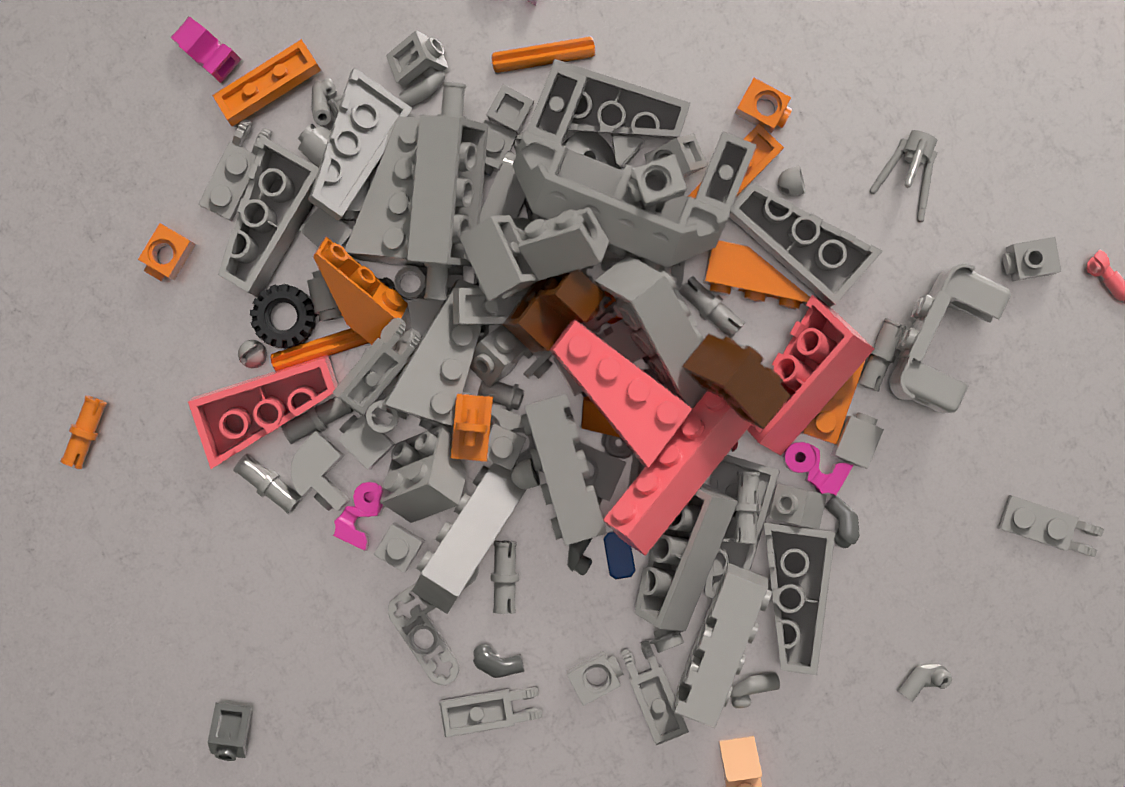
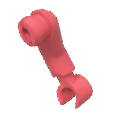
[1087,250,1125,302]

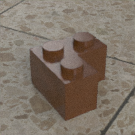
[502,269,606,352]
[682,333,790,429]

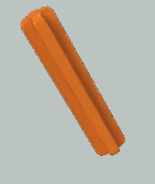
[491,36,595,73]
[270,328,369,371]

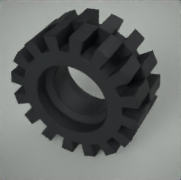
[250,284,317,349]

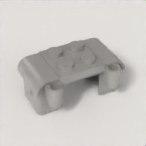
[890,264,1011,413]

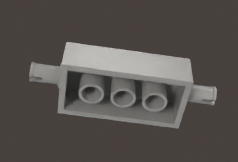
[405,82,489,300]

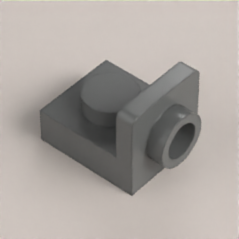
[207,702,252,761]

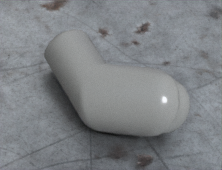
[899,664,952,702]

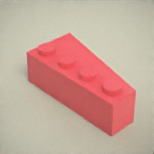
[747,294,874,455]
[550,320,692,468]
[188,355,338,469]

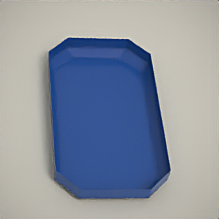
[603,532,636,580]

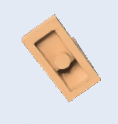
[719,736,762,787]

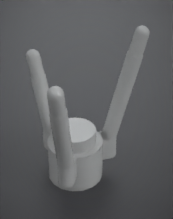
[870,130,938,222]

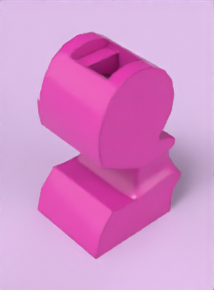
[170,16,242,83]
[783,442,854,496]
[333,482,385,551]

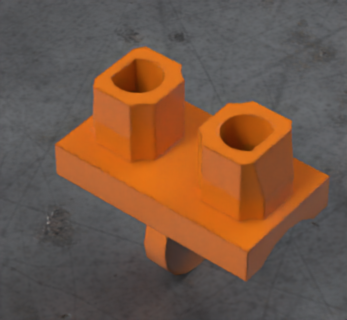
[451,394,493,462]

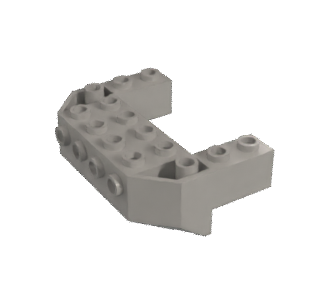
[512,63,757,270]

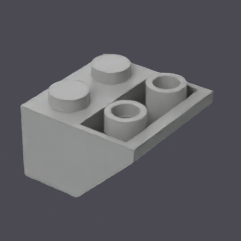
[380,424,466,523]

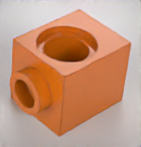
[734,77,792,133]
[138,223,196,281]

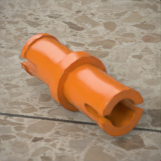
[60,395,107,469]

